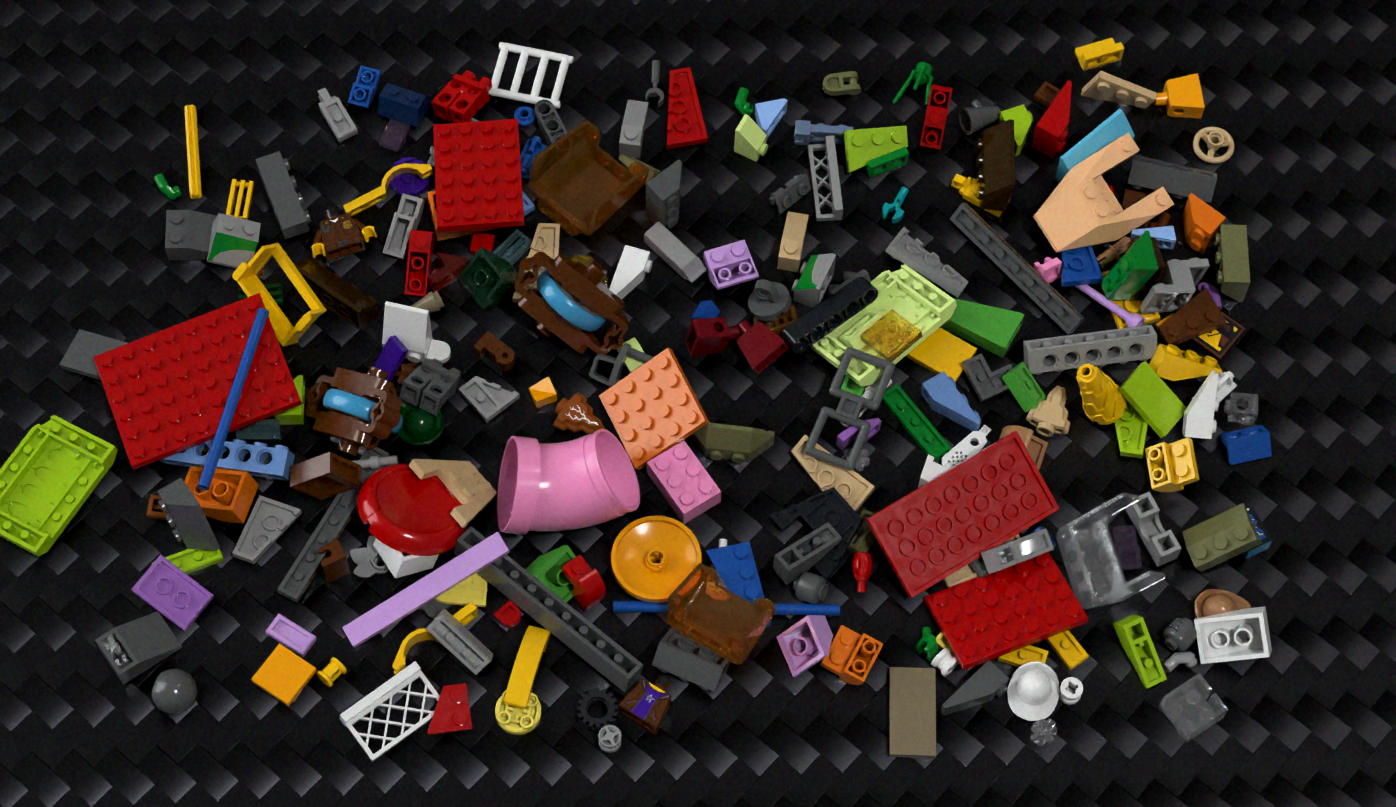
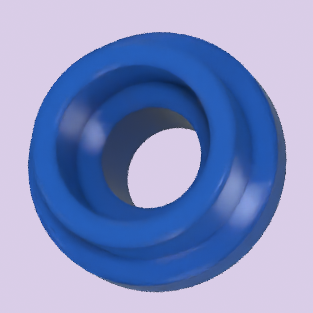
[514,106,535,127]

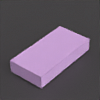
[265,614,317,657]

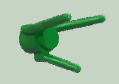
[892,62,933,105]

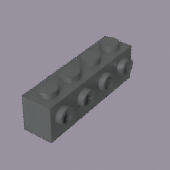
[255,151,311,239]
[1128,154,1217,203]

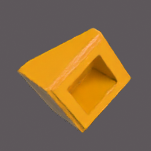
[529,377,557,408]

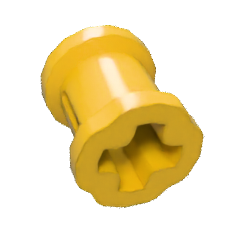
[316,657,347,688]

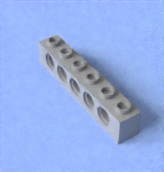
[1023,325,1157,375]

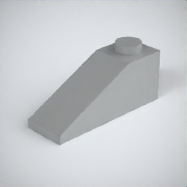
[619,100,649,158]

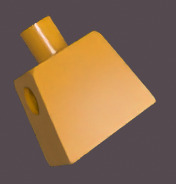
[1153,73,1205,118]

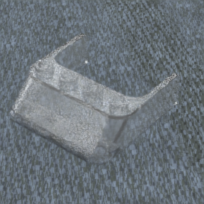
[1057,493,1166,609]

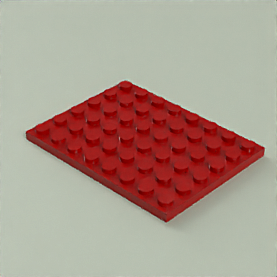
[93,293,302,470]

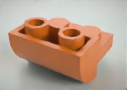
[820,625,883,685]

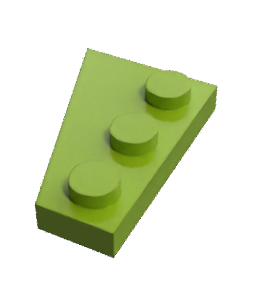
[844,126,908,173]

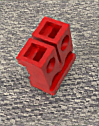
[431,70,492,123]

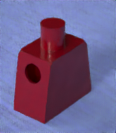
[685,317,739,358]
[736,320,789,375]

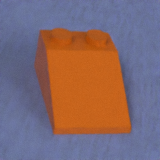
[184,466,259,524]

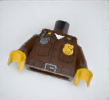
[311,208,377,262]

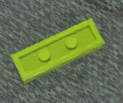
[152,549,224,575]

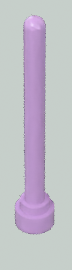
[1060,268,1145,328]

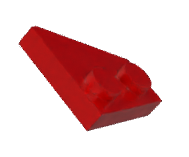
[427,683,472,736]

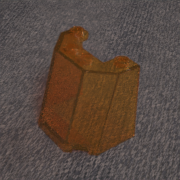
[528,120,649,236]

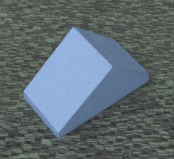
[754,98,788,138]

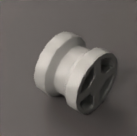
[598,725,622,753]

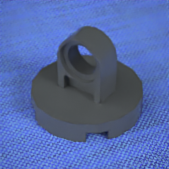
[748,279,791,321]

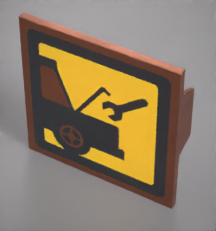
[1192,311,1245,359]

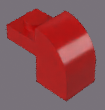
[561,555,606,611]

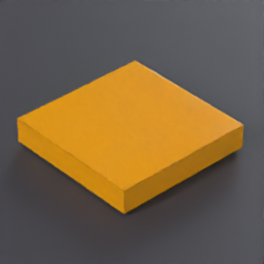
[251,643,317,707]

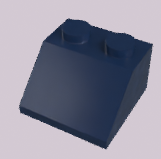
[378,83,433,127]

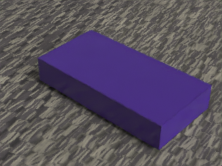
[374,335,409,381]

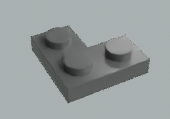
[961,353,1013,402]

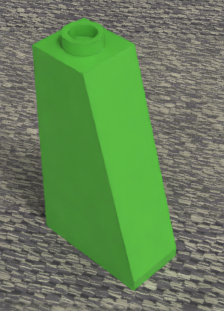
[940,298,1025,358]

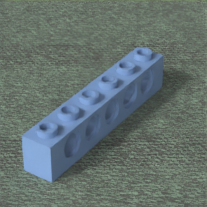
[159,439,295,481]

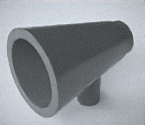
[958,99,1001,135]

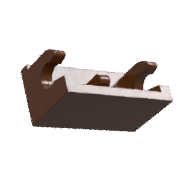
[318,537,350,583]

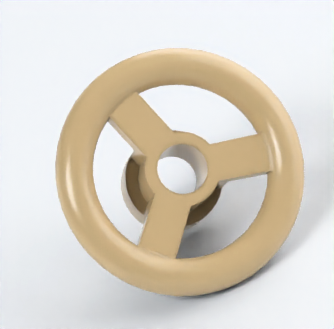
[1193,126,1234,164]

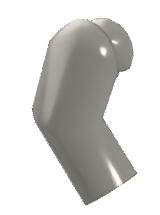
[1162,651,1197,673]

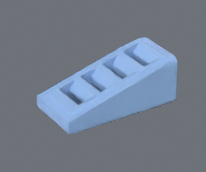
[1129,226,1176,249]

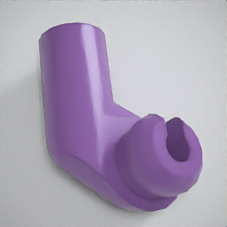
[1197,282,1222,310]

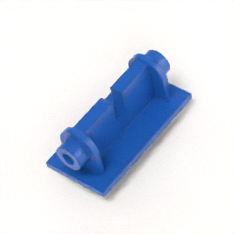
[520,136,548,181]

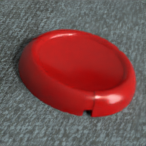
[357,463,466,556]

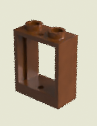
[290,452,361,500]

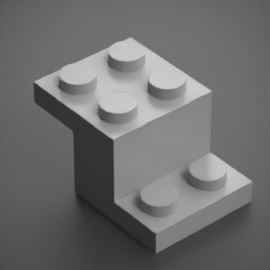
[1140,257,1210,314]

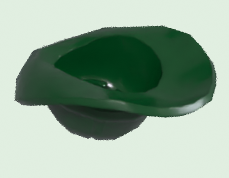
[397,400,445,446]

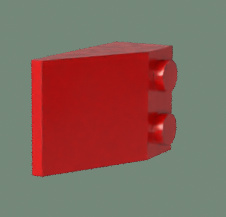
[1031,80,1072,159]

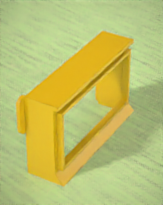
[232,243,327,346]

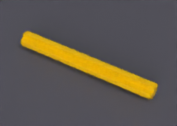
[184,104,202,199]

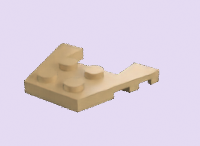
[409,459,497,528]

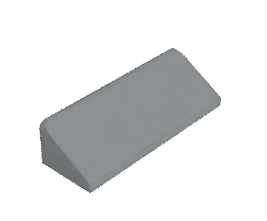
[426,609,493,675]

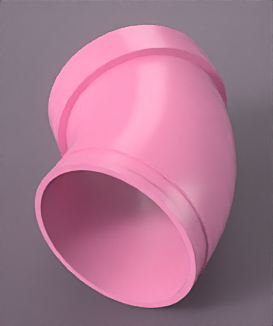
[497,429,640,535]

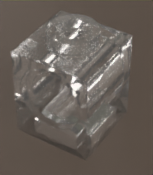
[1224,392,1258,424]

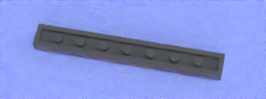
[950,203,1084,335]
[277,447,390,603]

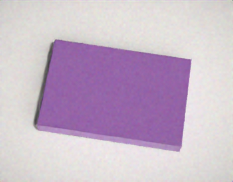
[131,554,214,632]

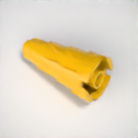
[1076,363,1127,425]

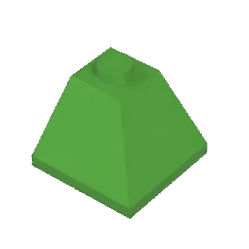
[525,545,576,603]

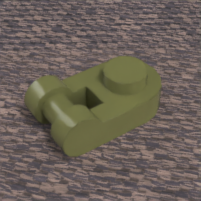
[822,71,861,96]

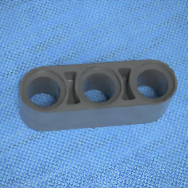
[535,99,571,160]

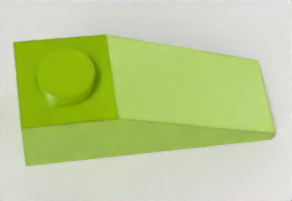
[1113,614,1167,688]

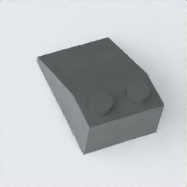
[165,210,217,260]

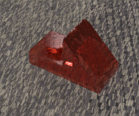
[428,253,470,292]

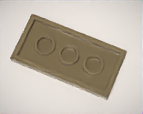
[889,667,936,758]

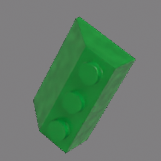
[1102,231,1158,300]

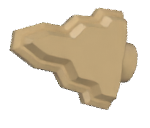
[1026,385,1070,437]

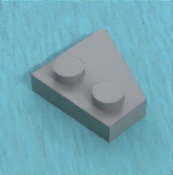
[459,376,520,423]

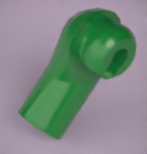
[734,87,754,115]
[154,174,182,200]

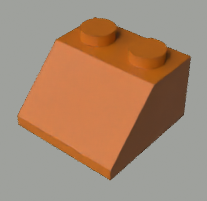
[1182,193,1226,254]

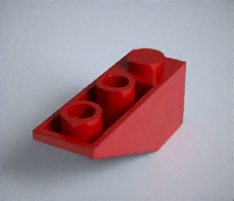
[404,230,435,296]

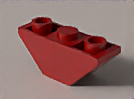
[920,84,953,149]

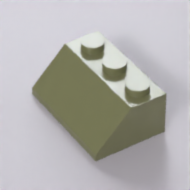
[1214,224,1250,302]
[1183,503,1262,572]

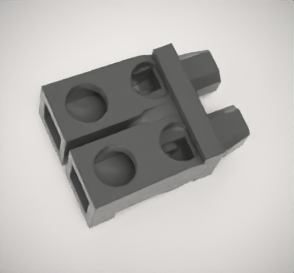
[399,358,461,416]

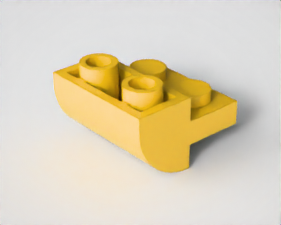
[1145,437,1199,492]

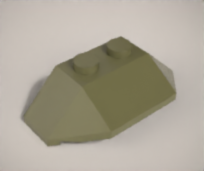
[689,422,775,463]

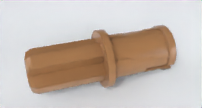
[1096,236,1132,270]

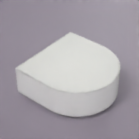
[426,339,451,364]

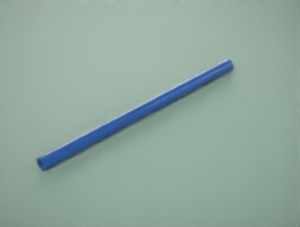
[613,600,840,616]

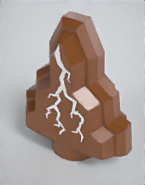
[553,392,605,434]

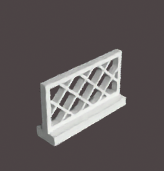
[340,661,440,762]

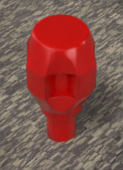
[852,552,872,593]

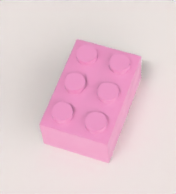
[647,440,721,524]

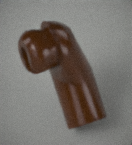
[1143,212,1171,228]

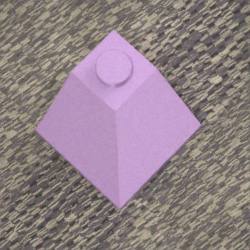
[776,615,833,677]

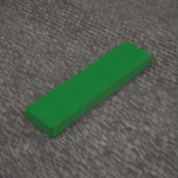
[882,384,952,462]

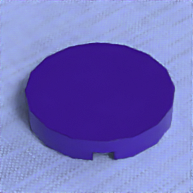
[389,157,431,197]

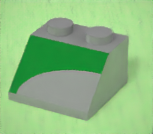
[207,213,261,269]
[791,253,836,308]

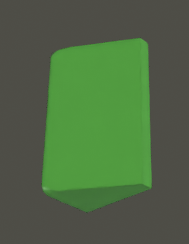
[1002,362,1047,412]

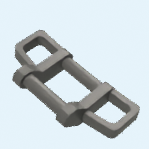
[589,343,653,387]

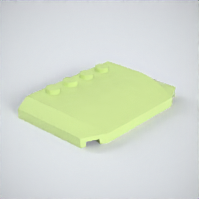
[811,264,957,386]

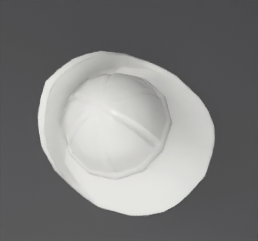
[1007,661,1059,721]

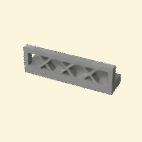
[808,136,843,222]

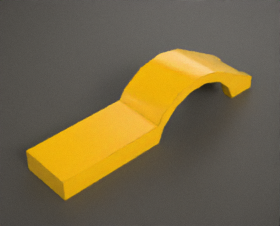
[343,163,433,217]
[392,601,478,675]

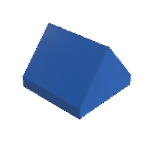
[691,300,720,320]

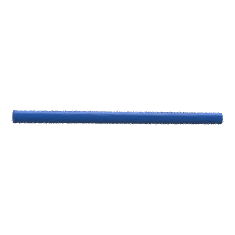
[198,308,269,490]

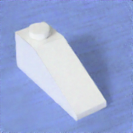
[609,245,653,300]

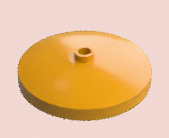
[611,516,702,603]

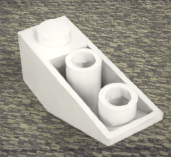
[1182,370,1221,439]

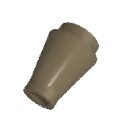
[411,291,444,313]

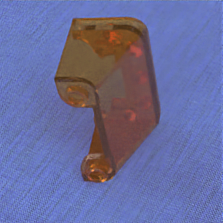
[668,563,776,665]

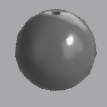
[152,668,197,714]

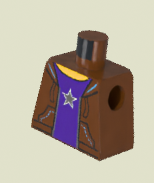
[619,675,671,735]

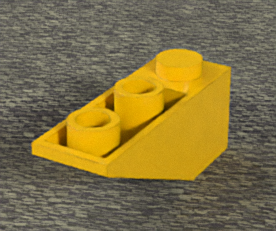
[1149,343,1222,381]

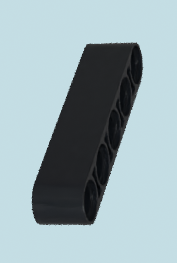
[781,277,878,354]

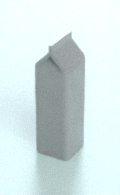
[644,221,707,283]

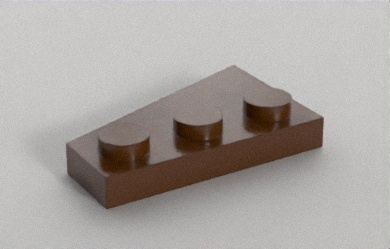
[1157,288,1226,346]

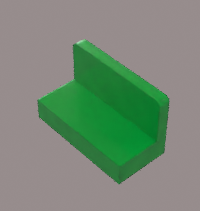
[863,147,909,178]

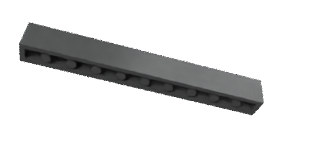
[454,526,643,692]

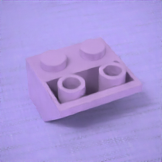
[703,239,759,290]

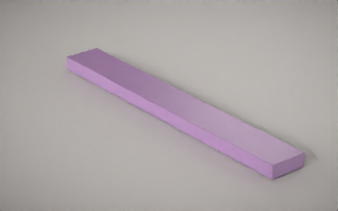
[342,532,510,648]

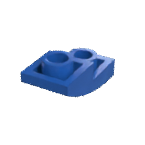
[347,66,382,108]

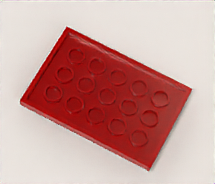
[433,119,525,232]
[925,552,1088,671]

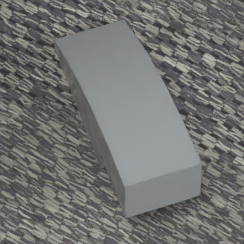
[382,193,426,259]
[981,528,1054,574]

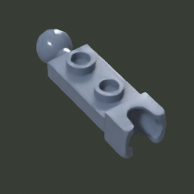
[794,120,865,145]

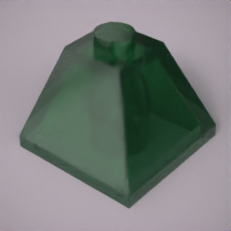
[457,247,518,309]

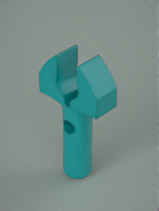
[882,187,909,223]

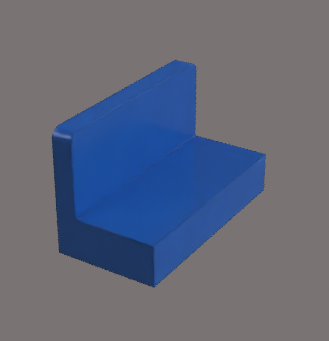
[1220,425,1272,465]

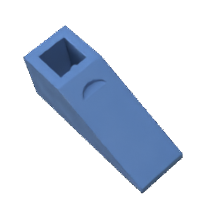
[920,371,981,431]

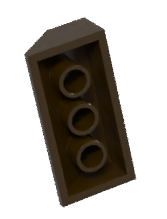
[976,119,1015,212]
[293,258,379,332]

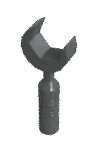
[645,60,664,107]

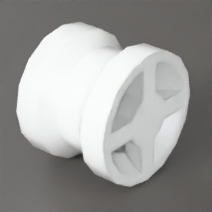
[931,648,959,677]
[1059,677,1083,705]

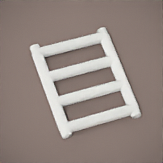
[488,42,574,109]

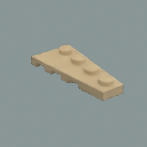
[512,223,560,303]
[791,435,875,512]

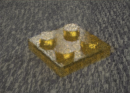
[860,309,923,362]

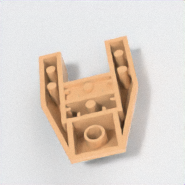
[1033,132,1174,253]

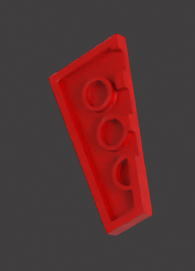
[666,67,708,150]

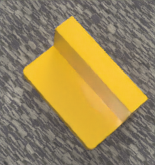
[1074,38,1124,71]

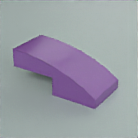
[836,418,881,450]

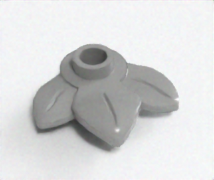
[350,535,389,578]

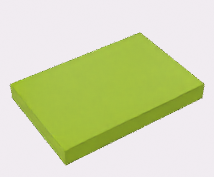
[1118,361,1186,438]

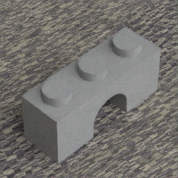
[1126,491,1181,567]

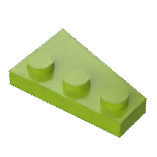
[1114,400,1148,459]

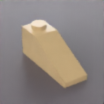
[777,211,809,272]

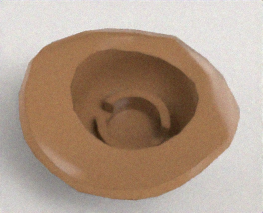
[1194,589,1251,618]

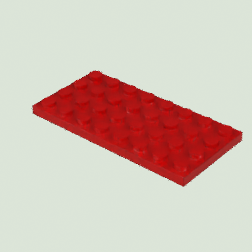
[866,431,1060,598]

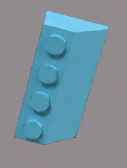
[1055,108,1135,183]

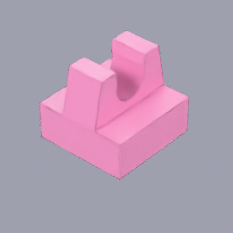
[1034,257,1062,283]

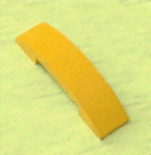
[504,625,551,709]

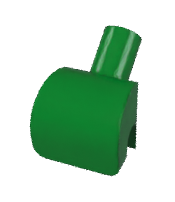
[915,627,940,662]

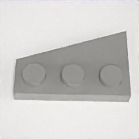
[232,495,302,564]

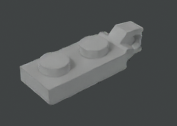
[318,88,358,142]

